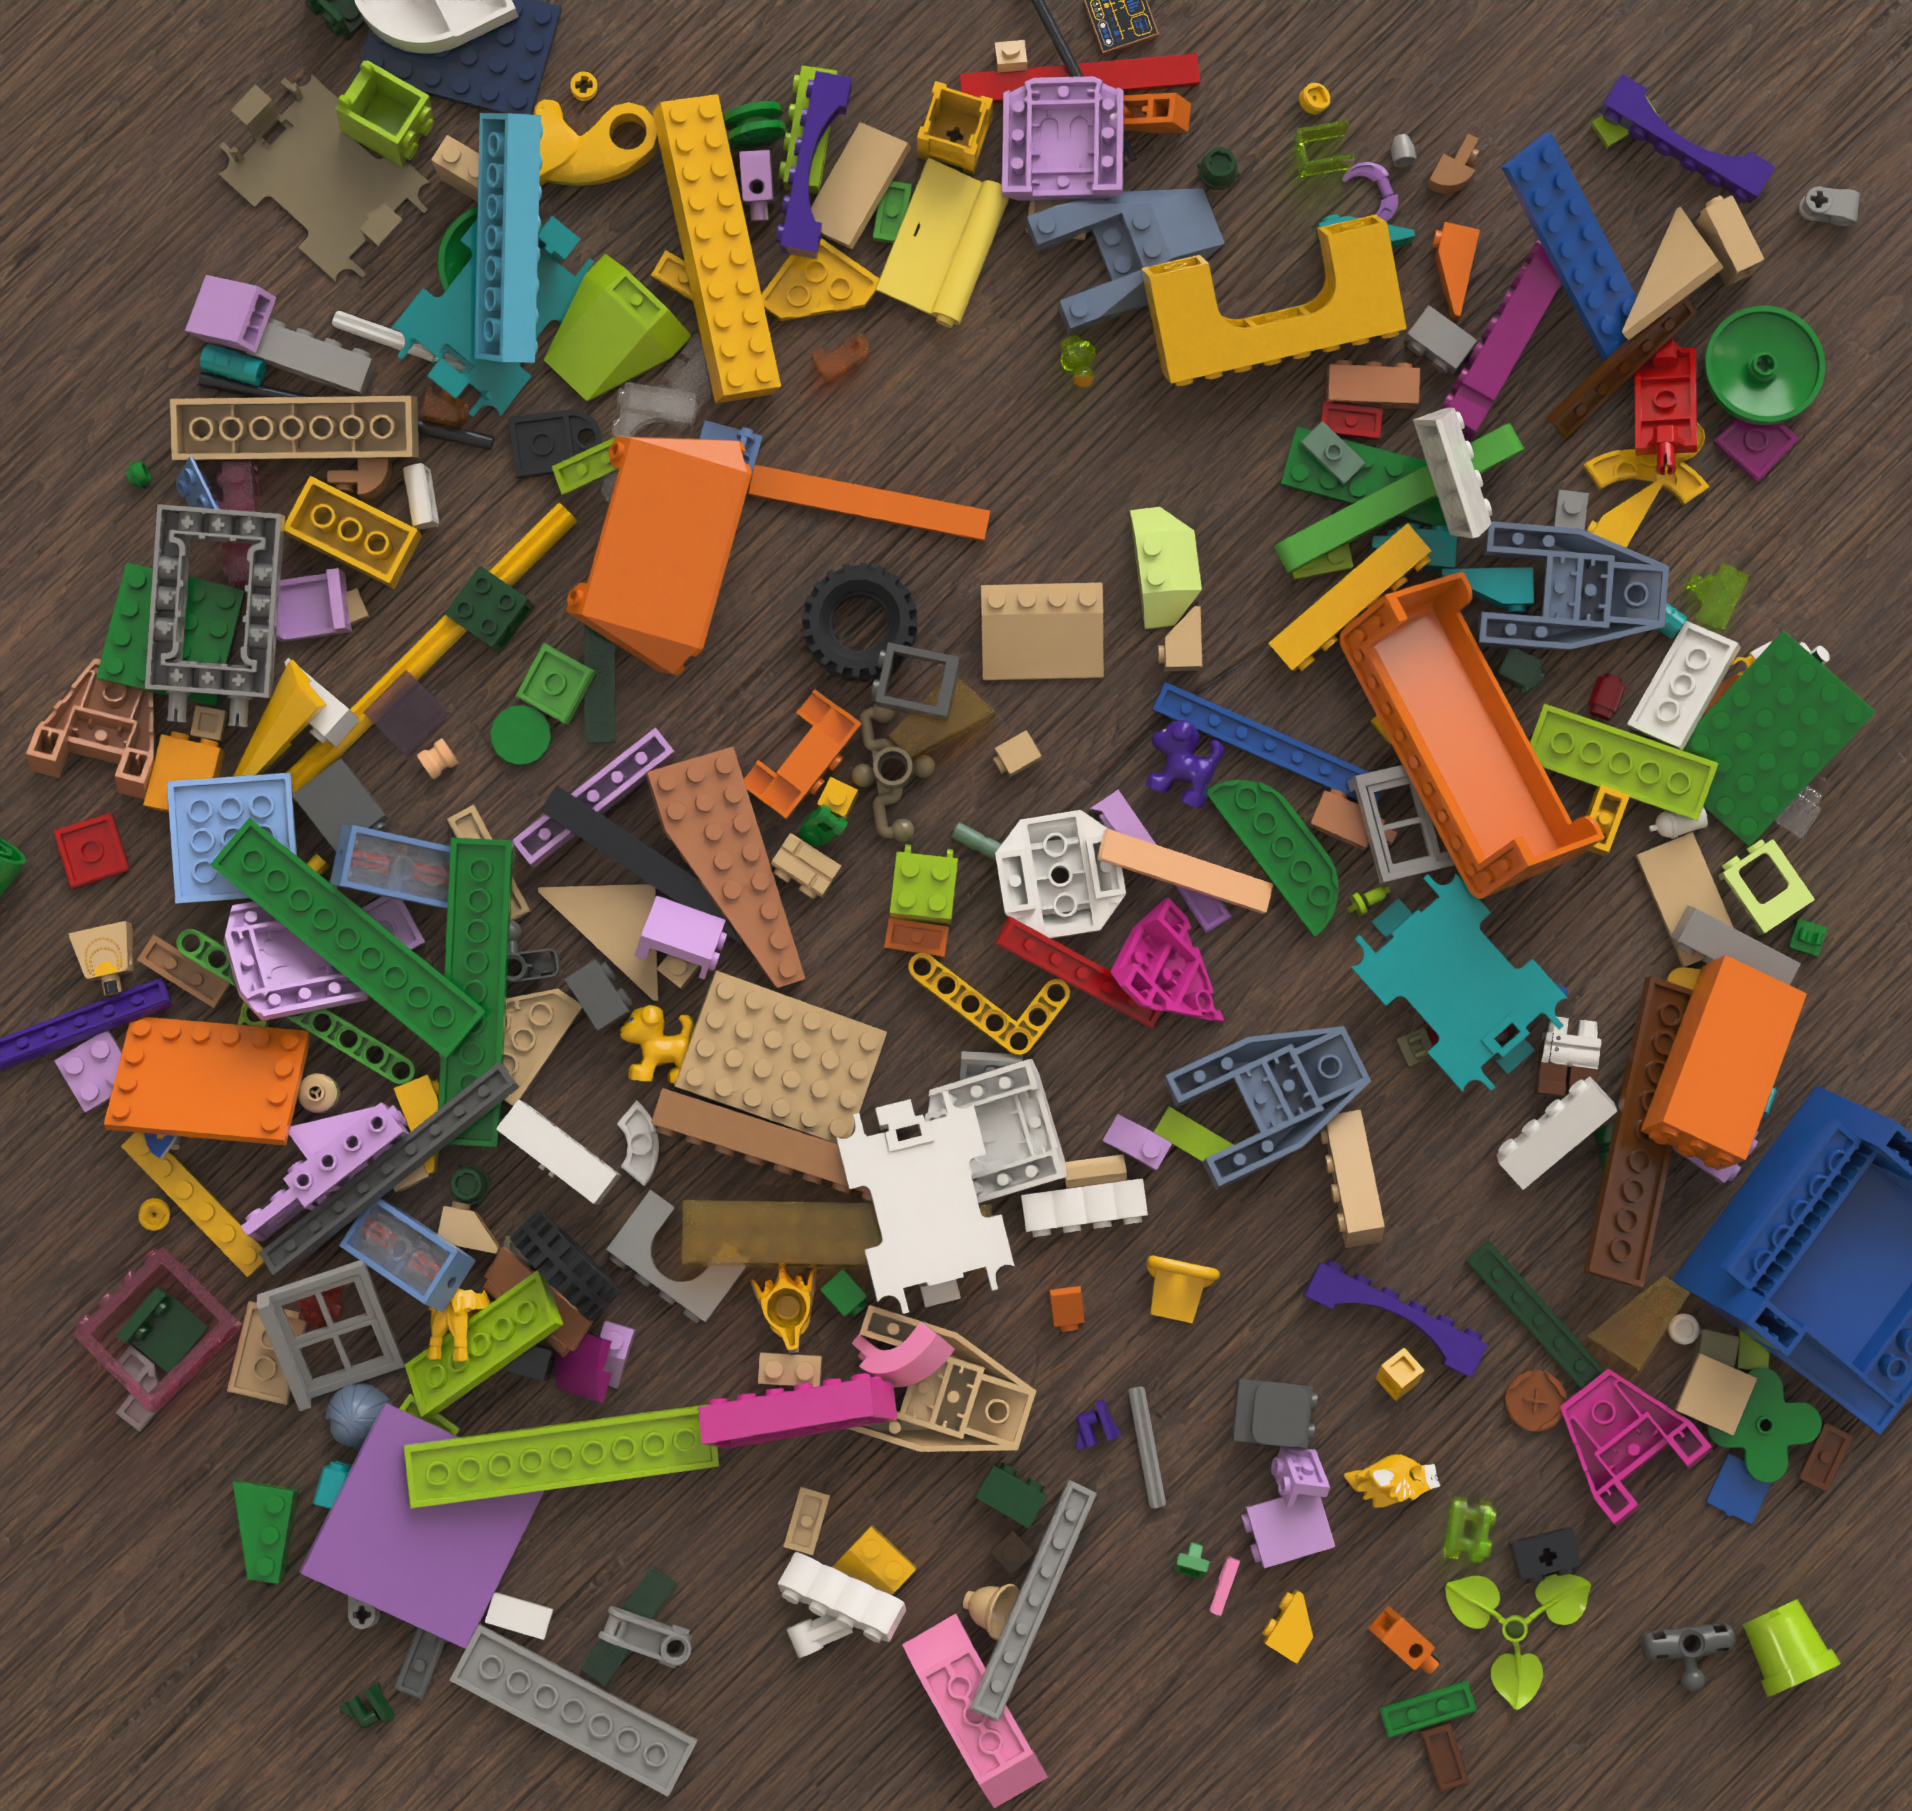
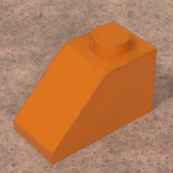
[1049,1286,1085,1332]

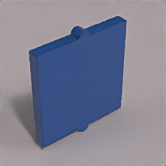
[1705,1453,1771,1524]

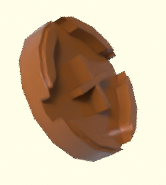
[1504,1370,1566,1431]

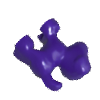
[1145,720,1224,808]

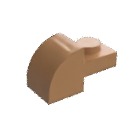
[1426,133,1479,194]
[327,458,392,500]

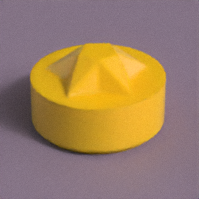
[1299,83,1330,115]
[139,1198,170,1231]

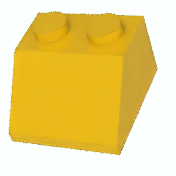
[832,1525,916,1595]

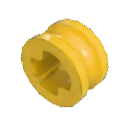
[570,71,597,101]

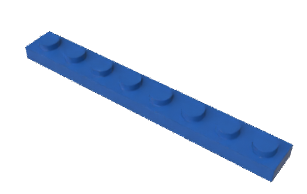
[1152,682,1382,803]

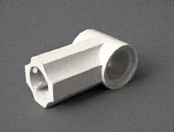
[786,1614,853,1658]

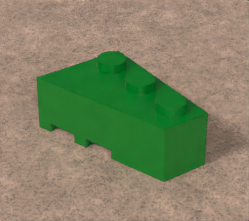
[233,1480,300,1584]

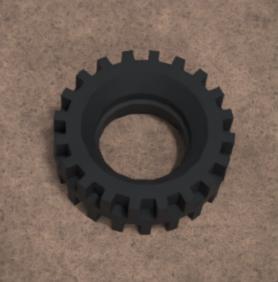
[802,562,918,682]
[510,1209,621,1321]

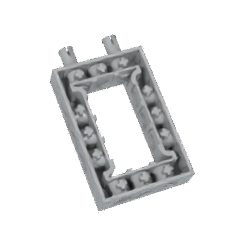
[145,504,285,727]

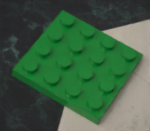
[96,563,246,707]

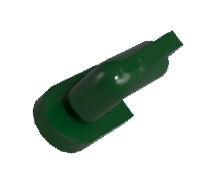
[340,1682,394,1728]

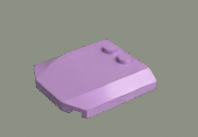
[1002,76,1124,201]
[224,886,368,1021]

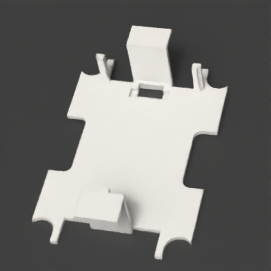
[836,1091,1014,1314]

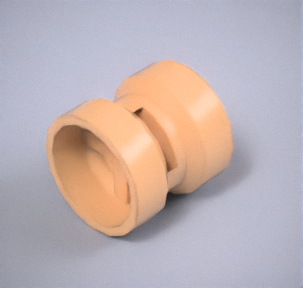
[417,738,459,780]

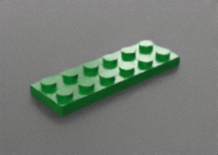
[1280,427,1447,527]

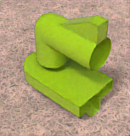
[1347,887,1391,918]

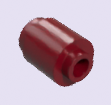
[1588,673,1626,720]

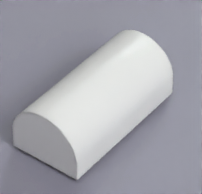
[403,463,440,529]

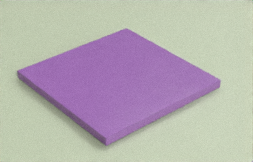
[299,1402,545,1649]

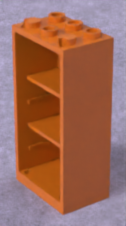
[1640,955,1807,1170]

